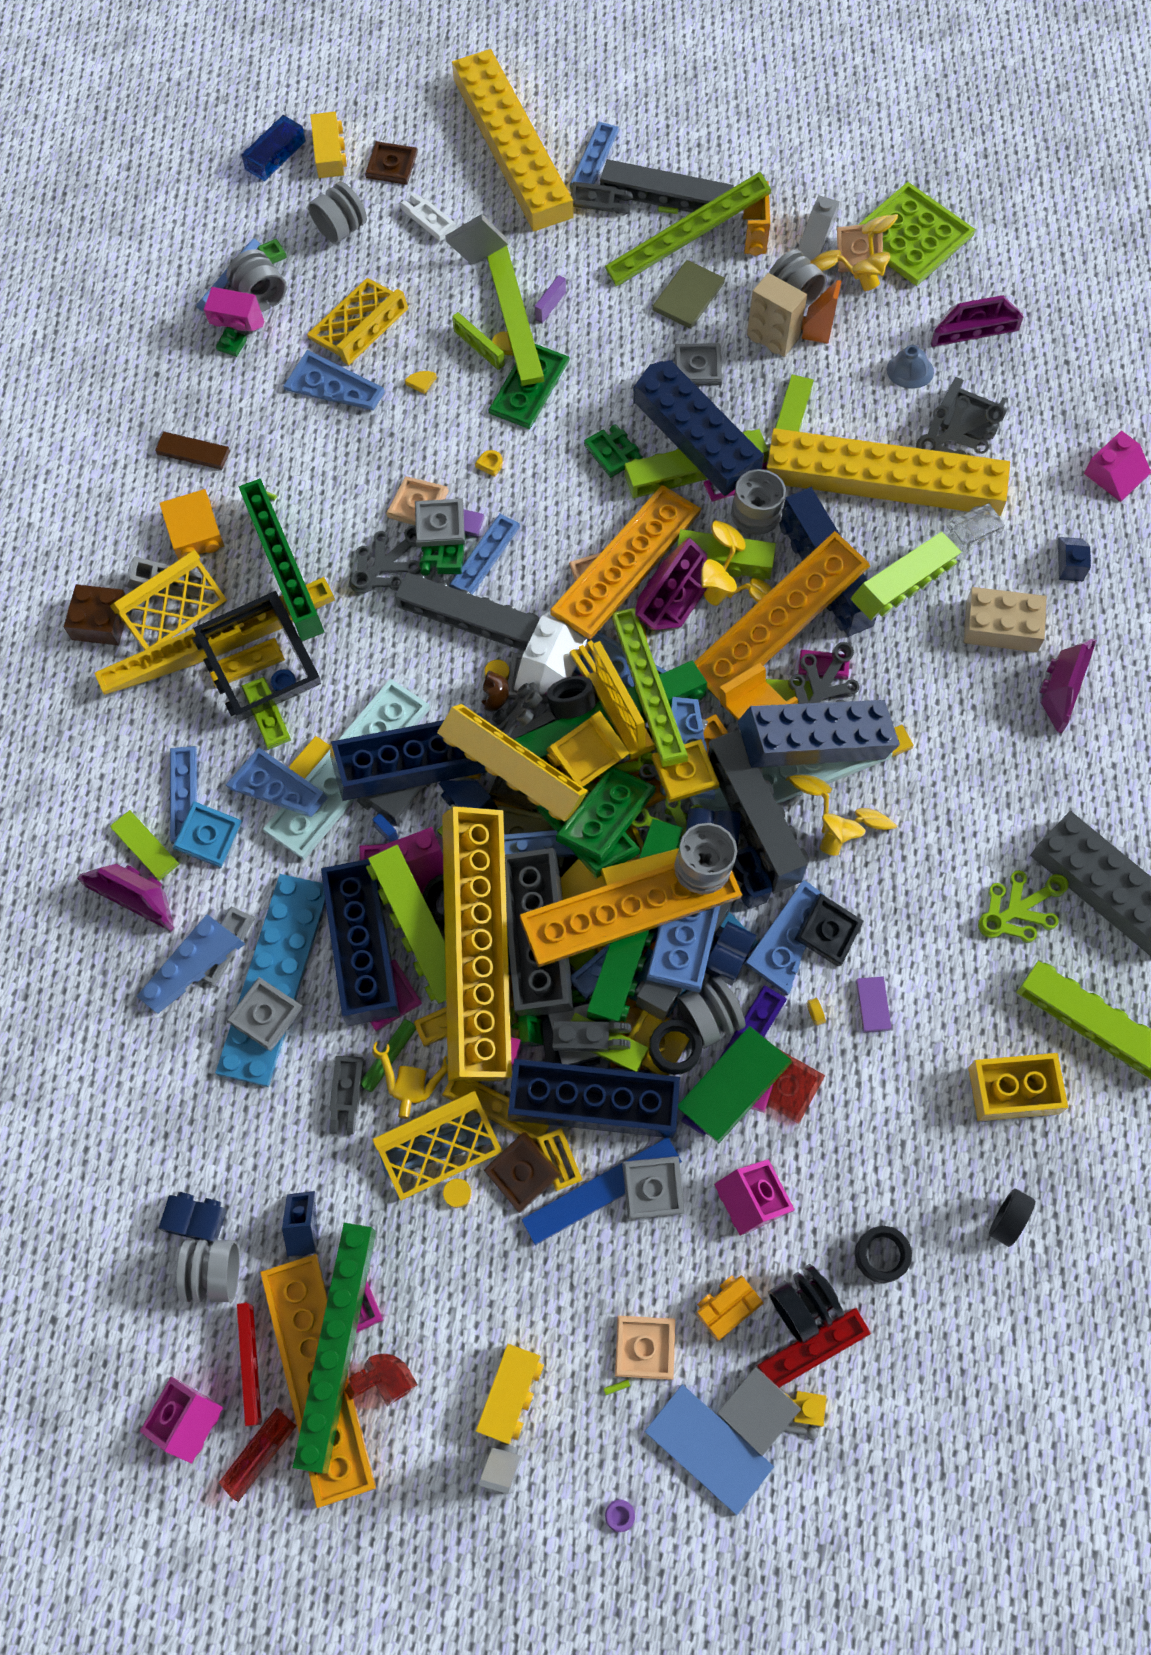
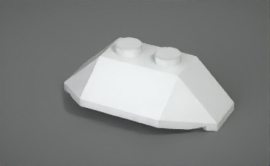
[514,610,587,697]

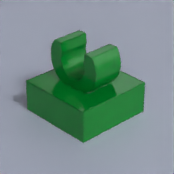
[216,327,247,357]
[512,1015,544,1047]

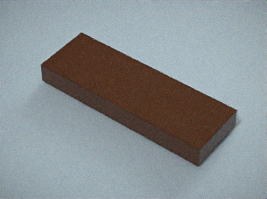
[155,431,230,470]

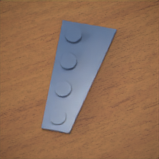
[283,350,385,410]
[663,697,715,799]
[226,747,328,817]
[744,880,825,995]
[136,914,245,1014]

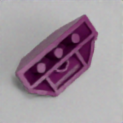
[931,295,1024,347]
[635,538,707,630]
[1039,639,1097,733]
[77,864,174,932]

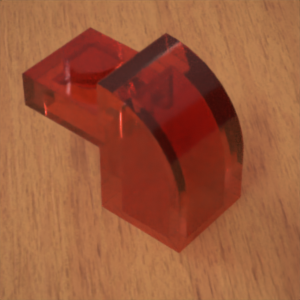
[345,1354,418,1406]

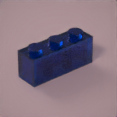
[241,115,306,182]

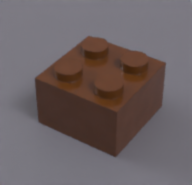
[63,584,128,646]

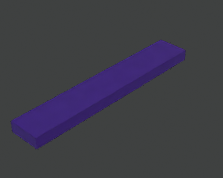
[681,985,787,1136]

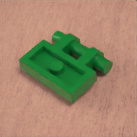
[584,424,643,478]
[419,538,466,576]

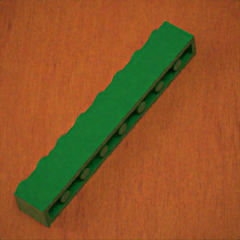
[238,478,325,642]
[514,660,707,766]
[587,819,683,1024]
[292,1223,376,1473]

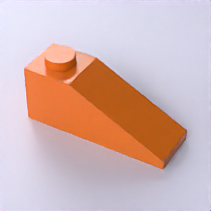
[801,280,842,344]

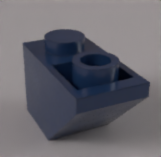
[438,780,498,810]

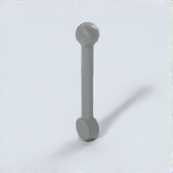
[784,1426,818,1440]

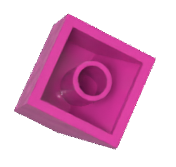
[204,287,265,332]
[1084,430,1151,502]
[383,827,443,894]
[714,1159,795,1236]
[140,1376,223,1464]

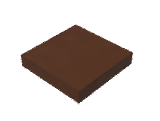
[365,141,418,185]
[484,1132,562,1213]

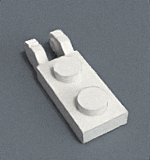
[400,193,456,241]

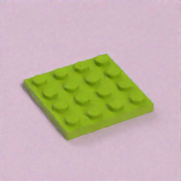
[858,182,976,286]

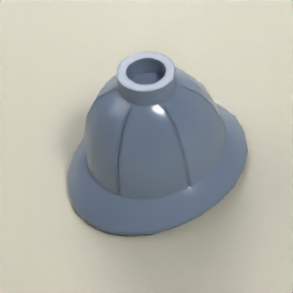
[886,345,934,389]

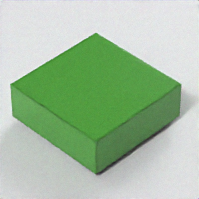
[257,238,287,264]

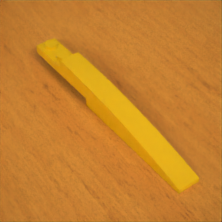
[94,577,335,695]

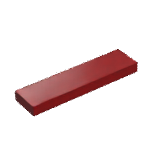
[237,1302,262,1427]
[756,1308,871,1388]

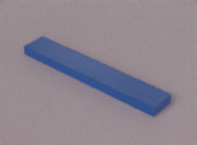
[521,1137,682,1246]

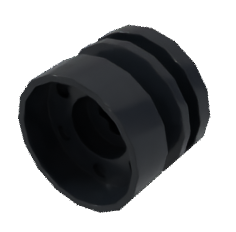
[768,1264,844,1345]

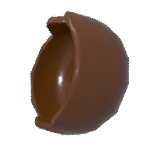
[481,671,509,712]

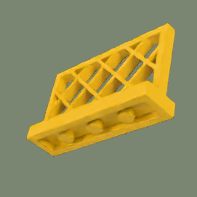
[307,278,409,366]
[110,550,227,650]
[588,641,655,759]
[372,1091,503,1201]

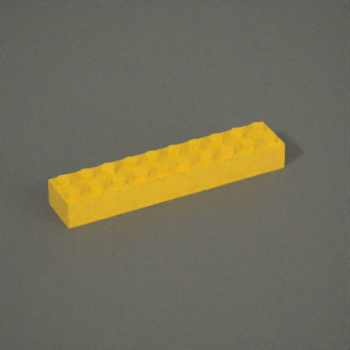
[452,49,573,232]
[767,428,1010,516]
[442,806,512,1082]

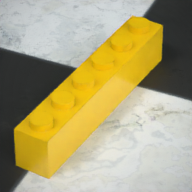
[437,704,588,821]

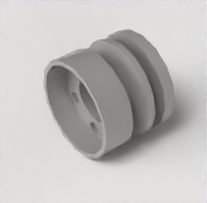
[308,181,367,244]
[226,249,287,312]
[769,249,827,308]
[731,469,786,535]
[674,823,737,894]
[677,977,746,1049]
[176,1240,240,1302]

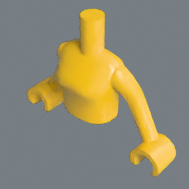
[372,1042,448,1119]

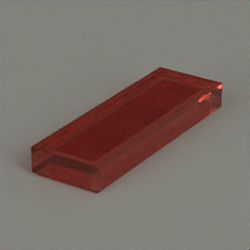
[219,1407,297,1502]

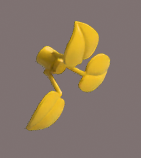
[810,214,898,291]
[701,520,773,606]
[785,774,898,856]

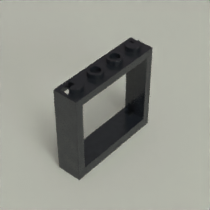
[192,591,321,722]

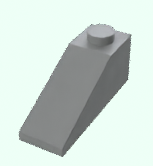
[798,195,840,261]
[125,556,206,598]
[478,1443,522,1494]

